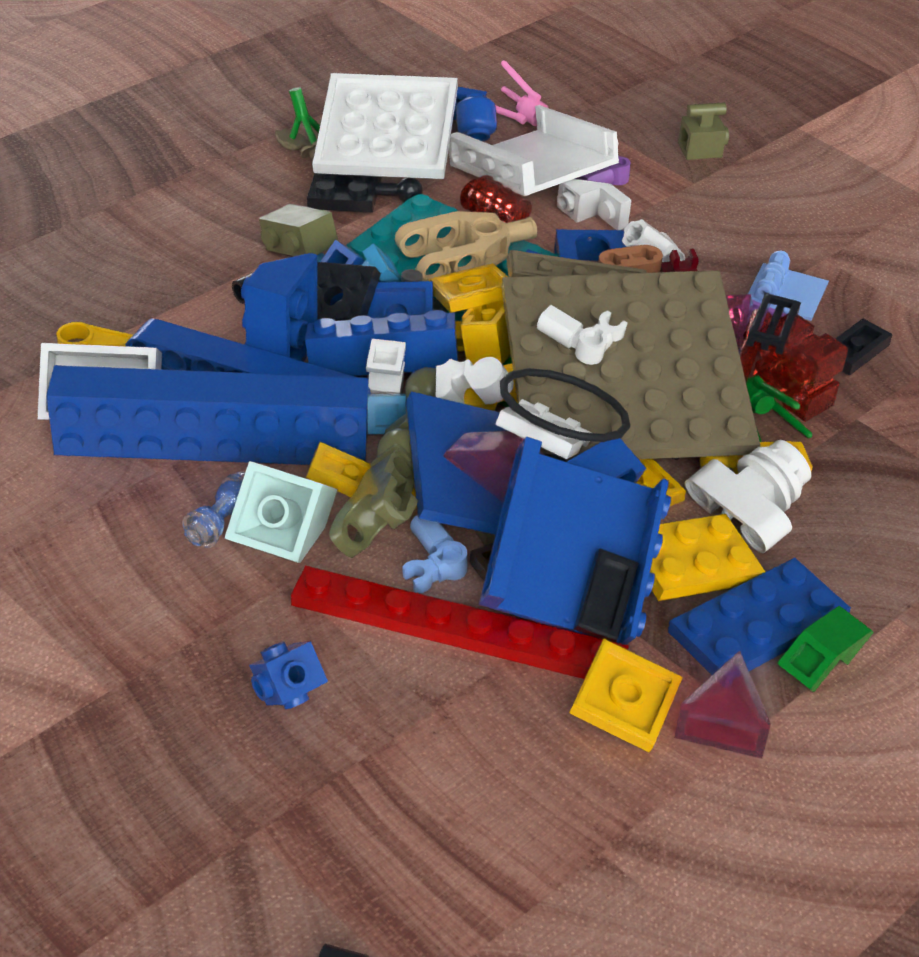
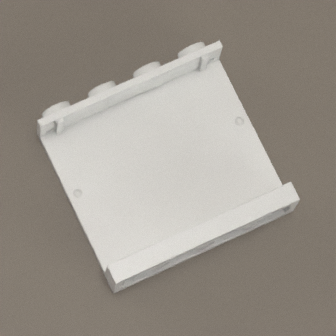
[449,105,619,196]

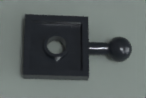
[307,173,423,213]
[317,262,381,321]

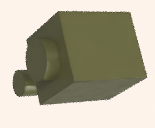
[678,102,729,160]

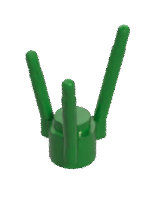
[745,375,813,442]

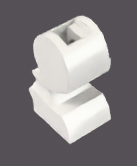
[366,339,406,394]
[436,357,514,404]

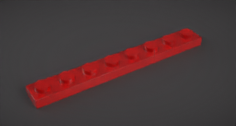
[291,565,629,679]

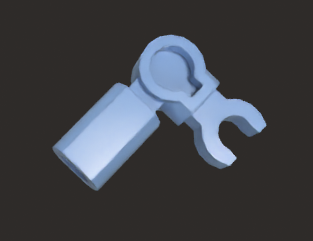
[402,515,468,594]

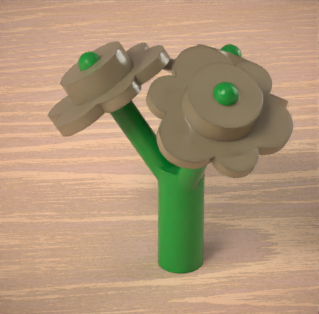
[275,87,321,160]

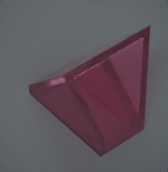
[674,651,771,759]

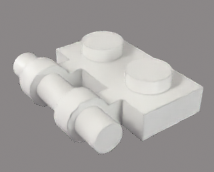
[495,399,592,459]

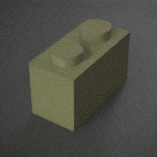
[258,204,338,256]

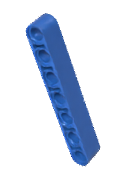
[126,318,371,394]

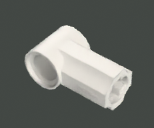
[622,219,685,262]

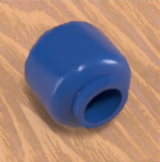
[456,93,497,142]

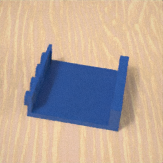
[479,437,671,645]

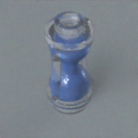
[182,472,245,548]

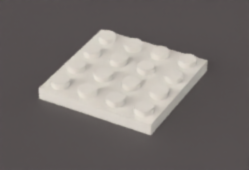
[312,73,458,179]

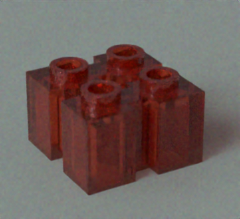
[753,314,848,422]

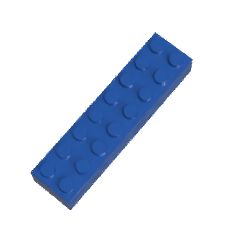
[46,365,369,465]

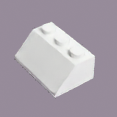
[37,343,162,420]

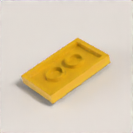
[650,514,766,601]

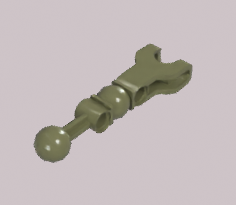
[329,367,436,558]

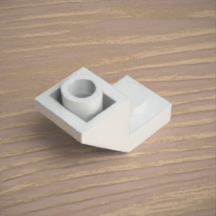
[557,179,631,230]

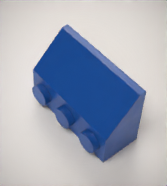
[241,253,317,362]

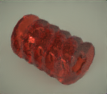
[460,174,532,223]

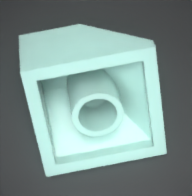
[225,461,338,563]

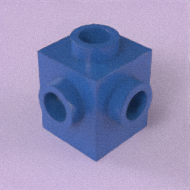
[249,641,328,709]

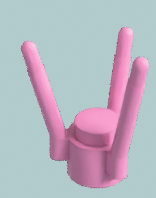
[495,60,548,126]

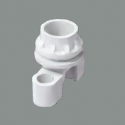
[685,440,811,553]

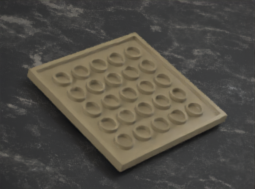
[501,270,760,462]

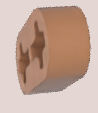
[598,245,663,273]

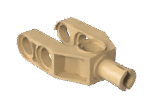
[395,211,537,281]

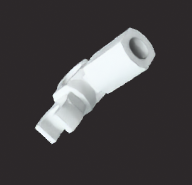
[537,305,627,365]

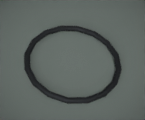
[500,368,631,442]

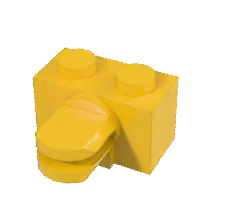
[455,300,510,365]

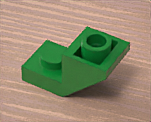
[777,606,874,692]

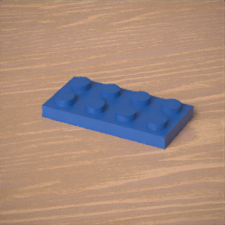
[668,558,851,686]

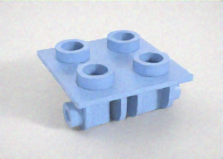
[745,250,829,321]

